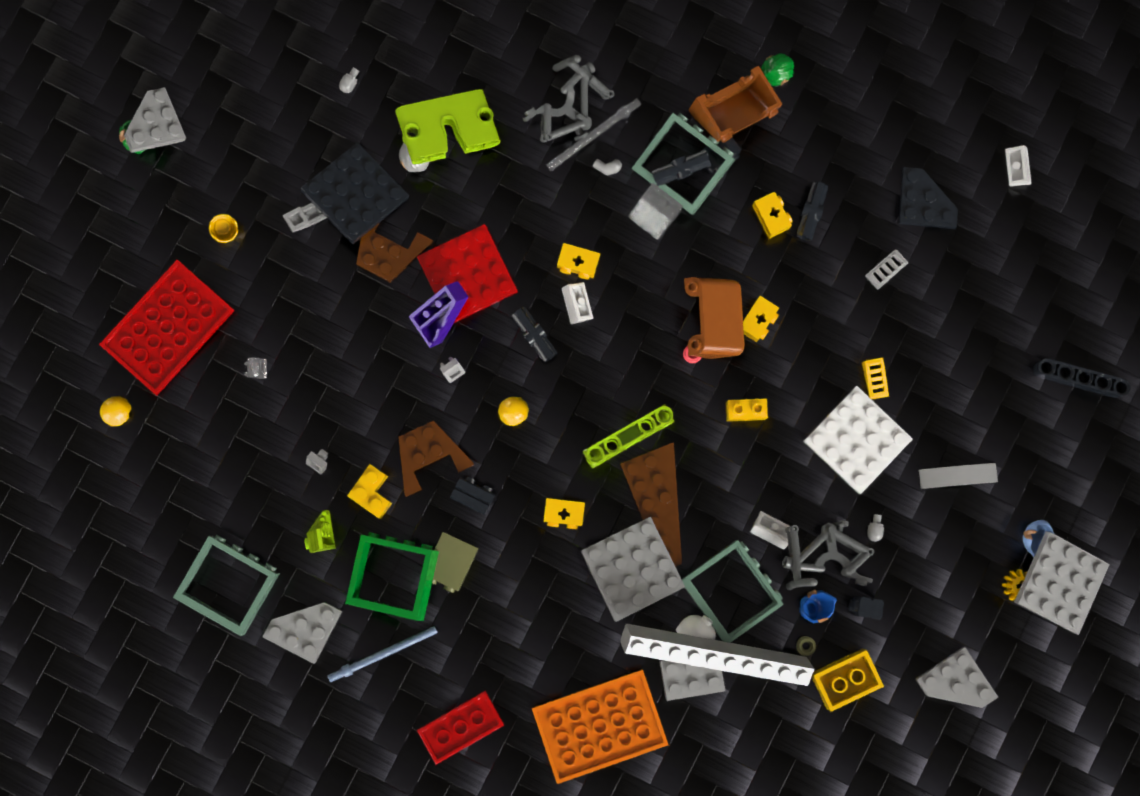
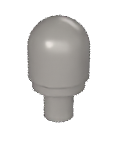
[339,67,359,93]
[867,514,884,542]

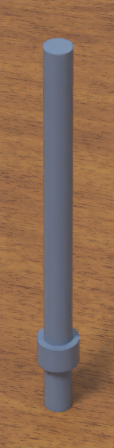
[328,626,438,682]

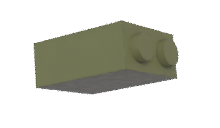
[432,532,479,593]

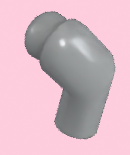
[593,159,622,175]

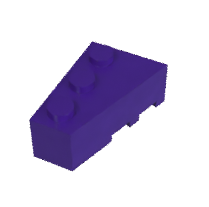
[409,281,468,348]

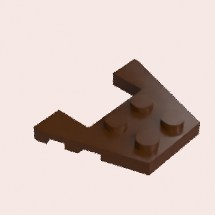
[356,223,433,283]
[399,421,474,497]

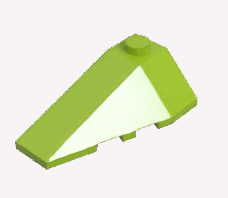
[305,510,336,553]

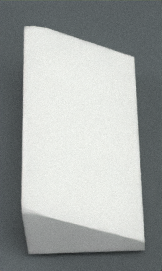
[1005,145,1031,186]
[562,282,593,324]
[750,511,795,549]

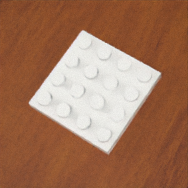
[804,386,912,494]

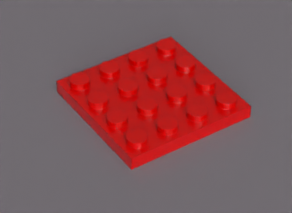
[417,224,518,323]

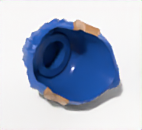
[799,590,837,624]

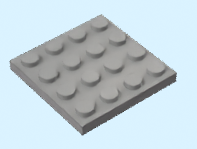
[581,517,685,622]
[1014,531,1110,635]

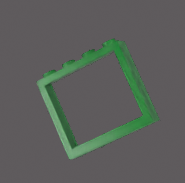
[345,532,439,621]

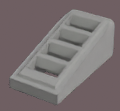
[865,249,908,290]

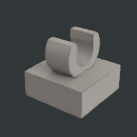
[440,357,466,383]
[306,449,328,474]

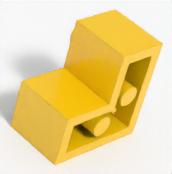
[347,464,392,519]

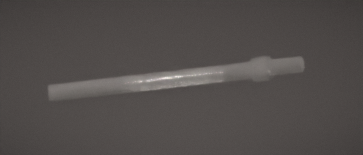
[546,98,641,171]

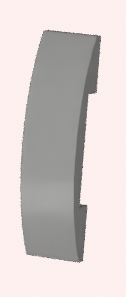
[283,203,327,232]
[919,463,998,489]

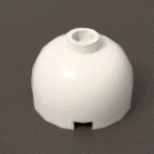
[676,615,716,640]

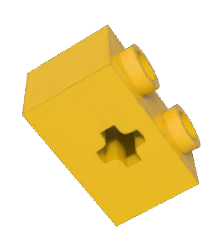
[752,192,792,239]
[557,243,600,280]
[743,296,779,342]
[726,399,768,421]
[544,498,585,530]

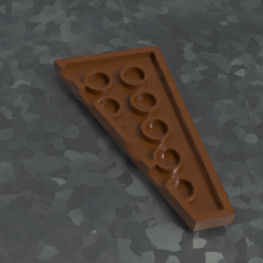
[620,442,682,567]

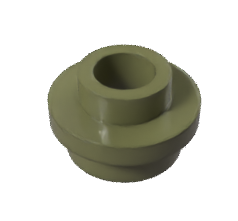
[796,636,816,656]

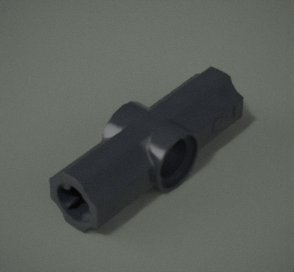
[652,150,712,186]
[796,182,828,241]
[511,306,558,363]

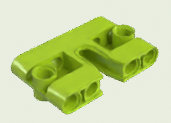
[395,89,500,164]
[583,405,675,469]

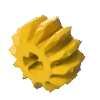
[1002,569,1027,600]

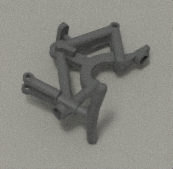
[522,55,614,142]
[782,520,874,590]

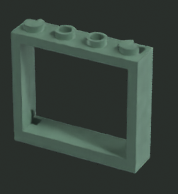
[632,112,735,215]
[173,534,280,636]
[682,540,783,643]

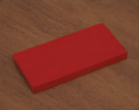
[417,690,504,764]

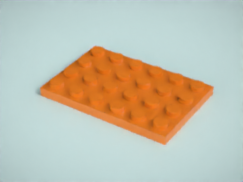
[532,669,668,784]

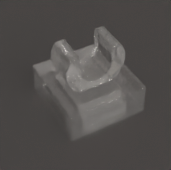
[244,357,267,379]

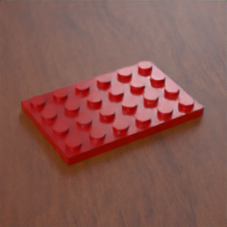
[99,260,235,395]

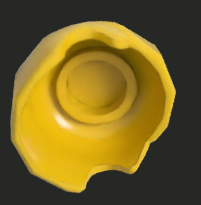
[209,214,239,243]
[100,396,131,426]
[498,396,529,426]

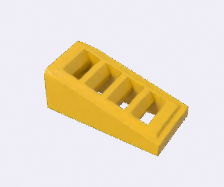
[862,358,889,400]

